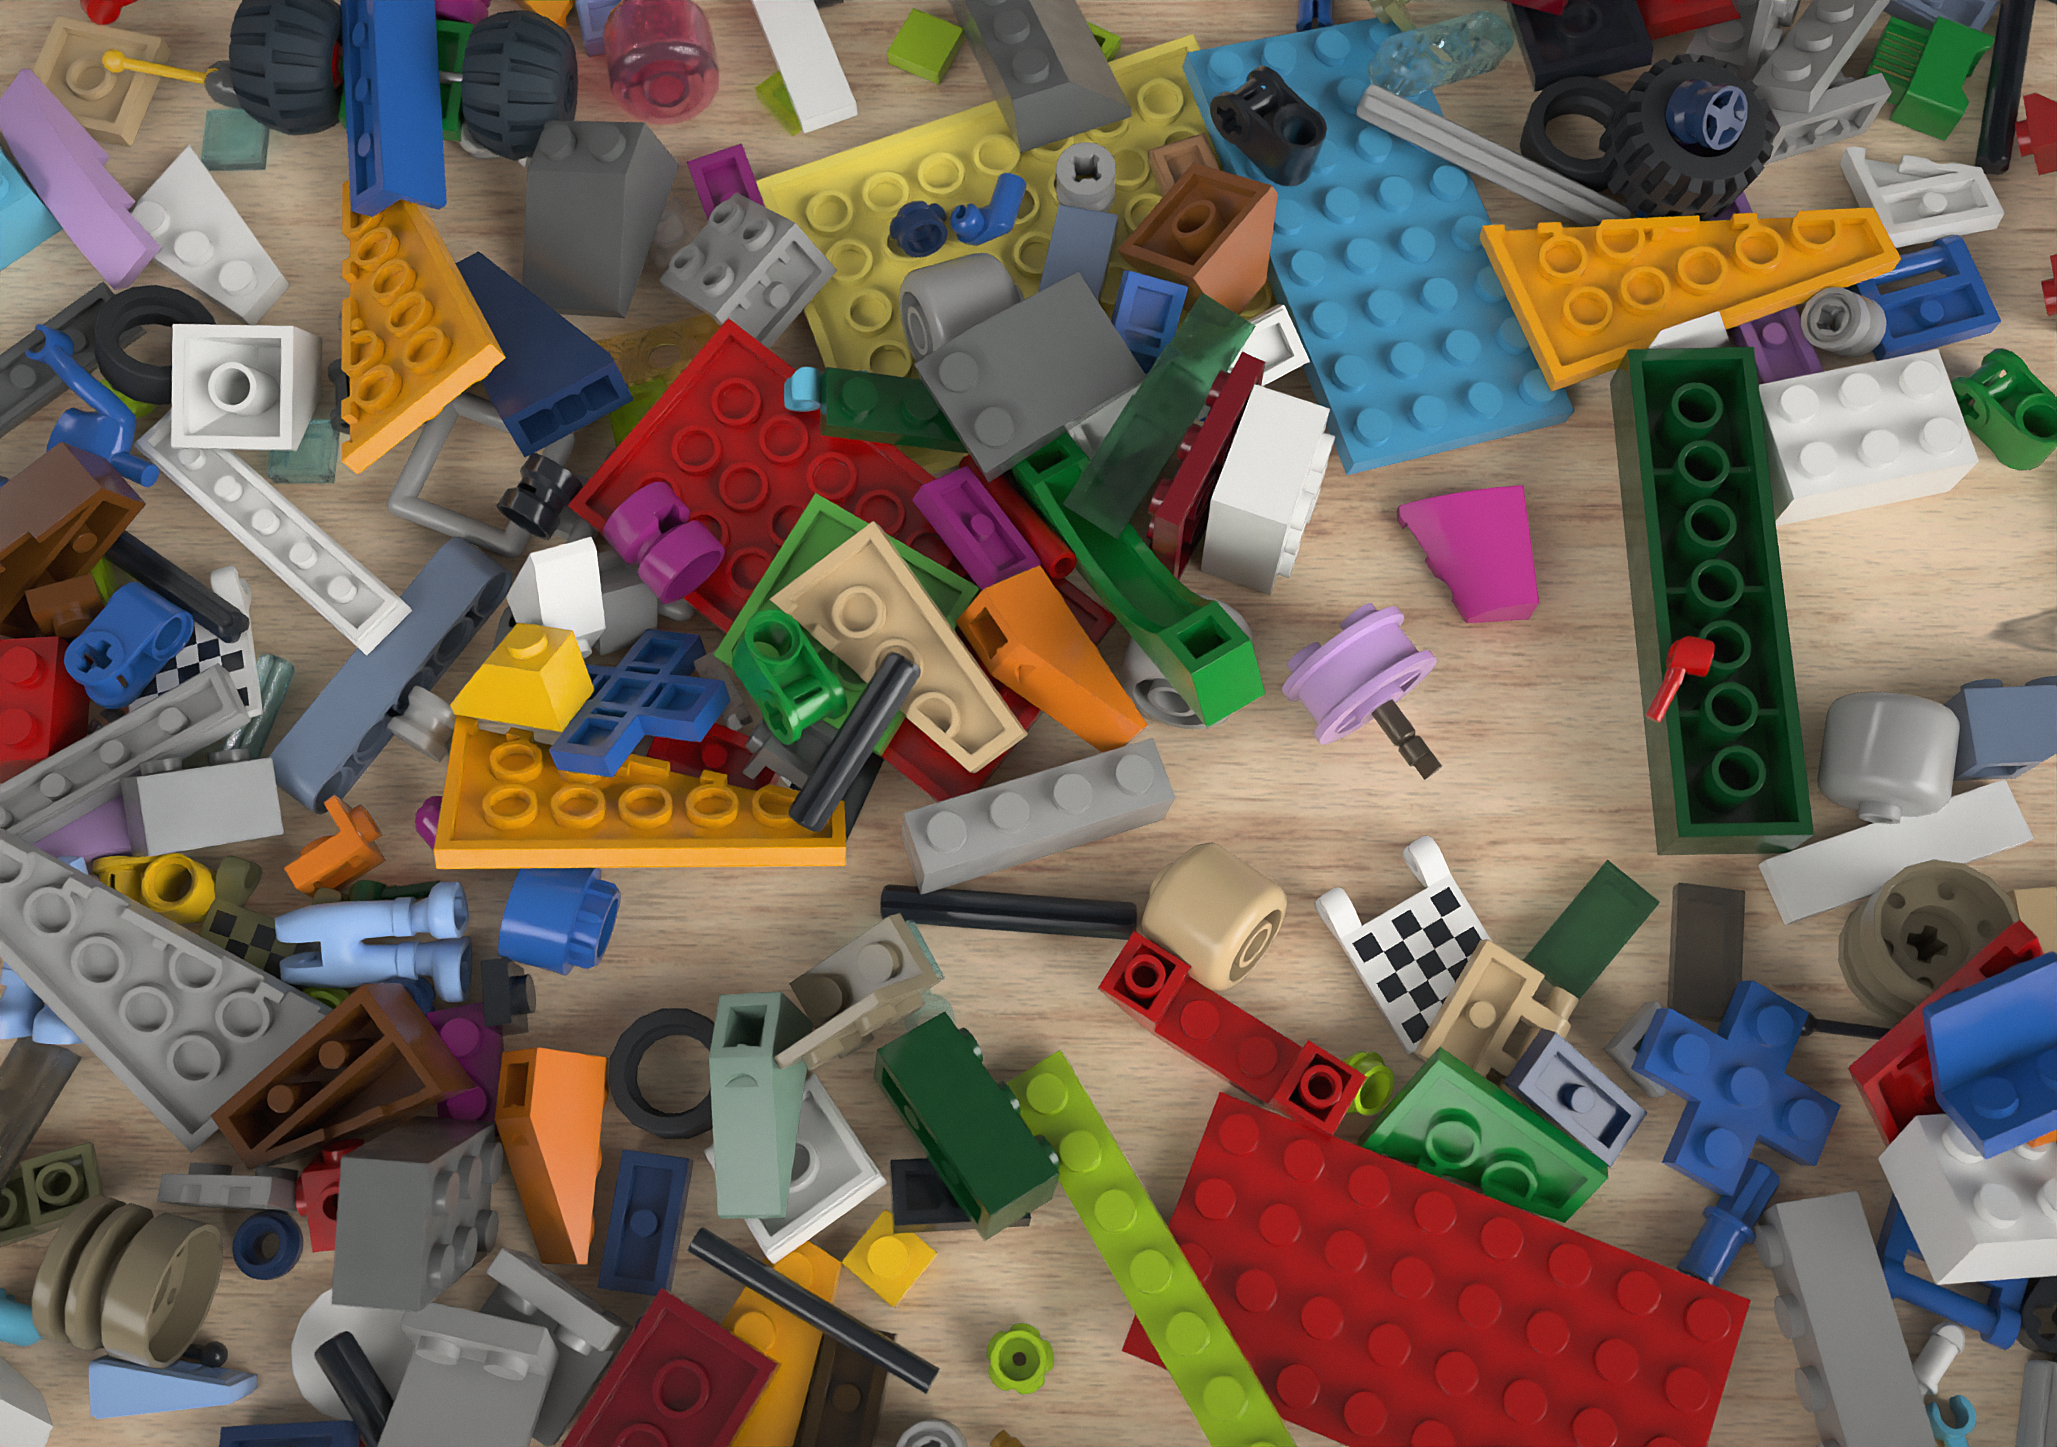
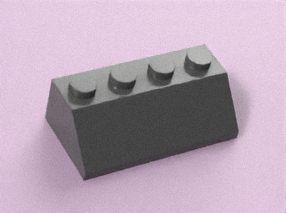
[949,0,1132,153]

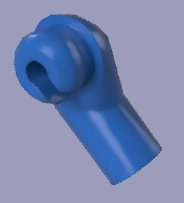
[950,173,1027,246]

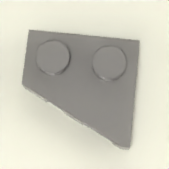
[157,1163,299,1213]

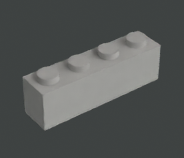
[901,738,1176,895]
[1754,1190,1937,1447]

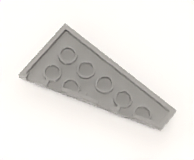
[0,827,333,1153]

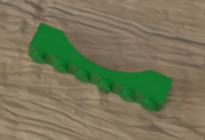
[1011,432,1265,728]

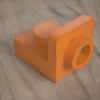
[284,795,386,899]

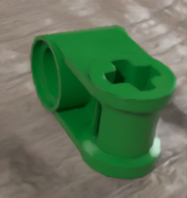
[1950,348,2057,471]
[732,609,848,745]

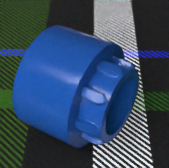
[498,868,621,976]

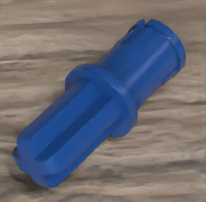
[1676,1158,1780,1287]

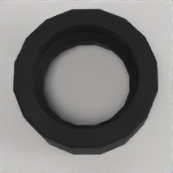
[1519,76,1626,193]
[95,285,216,405]
[608,1008,715,1139]

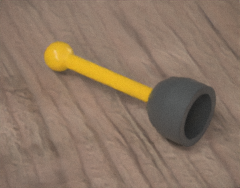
[102,49,243,110]

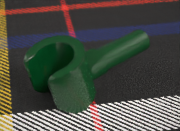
[347,880,440,901]

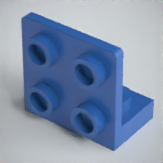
[1922,951,2057,1160]

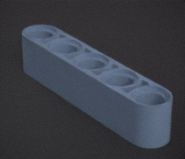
[269,537,513,814]

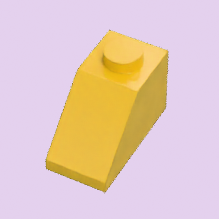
[450,622,595,732]

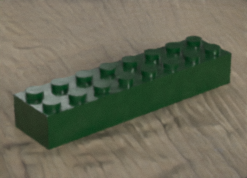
[1610,347,1814,856]

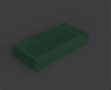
[1522,860,1660,1000]

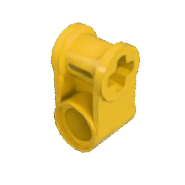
[92,853,217,924]

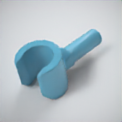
[784,367,867,412]
[1925,1395,1977,1447]

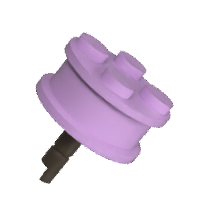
[1282,603,1442,780]

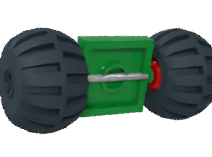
[229,0,578,161]

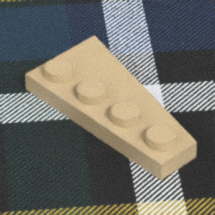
[770,521,1028,773]

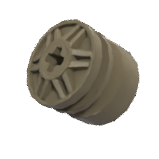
[1838,859,2019,1023]
[32,1194,223,1369]

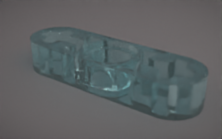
[1368,11,1514,97]

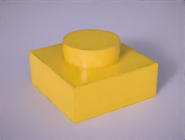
[841,1209,938,1308]

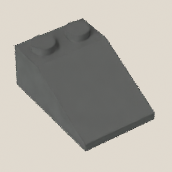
[522,120,679,318]
[914,272,1147,483]

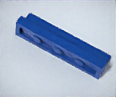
[340,0,447,217]

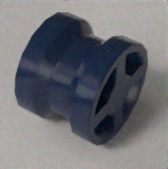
[1665,79,1748,150]

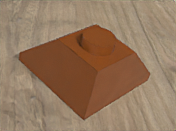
[1117,162,1278,327]

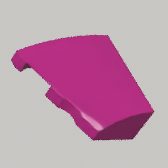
[1397,485,1539,623]

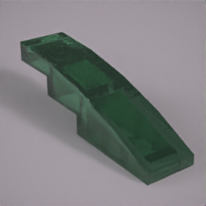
[1063,292,1256,540]

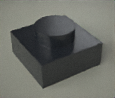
[480,957,536,1036]

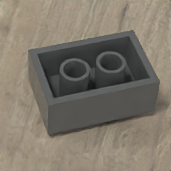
[331,1116,503,1312]

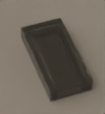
[1667,882,1745,1022]

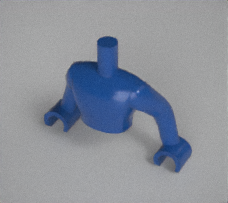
[0,324,159,487]

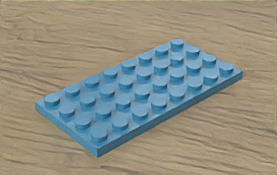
[1182,17,1574,475]

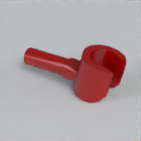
[1645,636,1715,723]

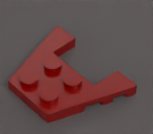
[1848,920,2044,1147]

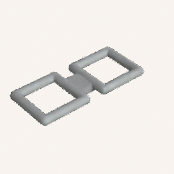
[387,391,695,621]

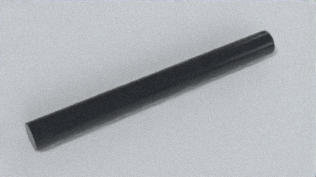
[688,1227,940,1394]

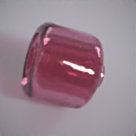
[603,0,719,125]

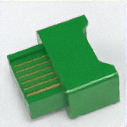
[1862,16,1995,141]

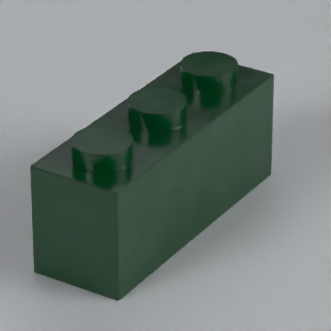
[874,1011,1060,1241]

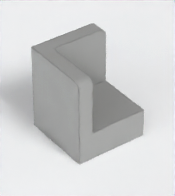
[594,549,658,655]

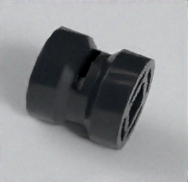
[496,453,583,540]

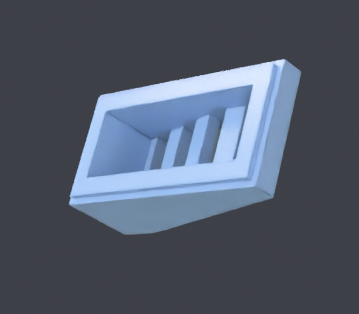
[89,1354,257,1419]

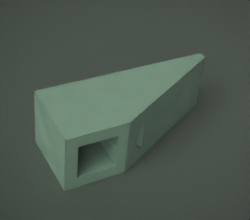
[709,992,813,1219]

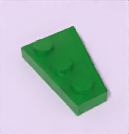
[1358,1047,1608,1223]

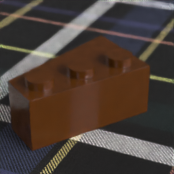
[0,441,146,639]
[210,983,478,1170]

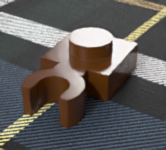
[25,573,106,644]

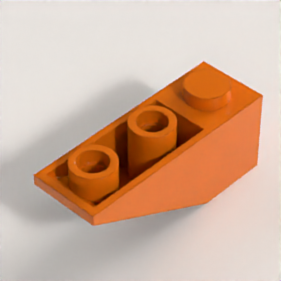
[956,565,1148,753]
[495,1047,609,1264]

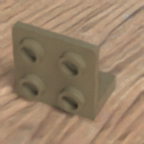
[774,913,940,1071]

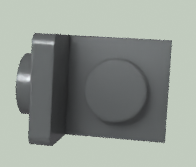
[742,717,838,789]

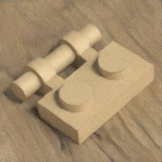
[1414,939,1579,1102]

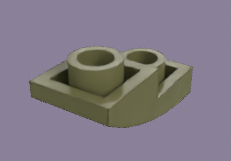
[0,1142,104,1247]

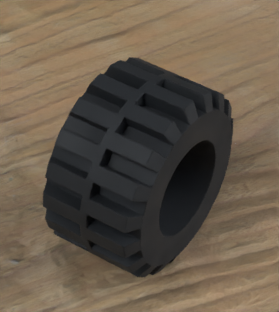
[1599,54,1775,221]

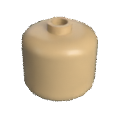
[1142,842,1287,992]

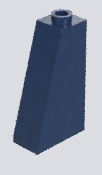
[455,251,634,458]

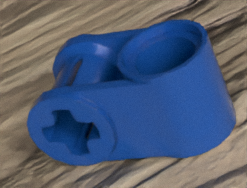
[64,582,194,709]

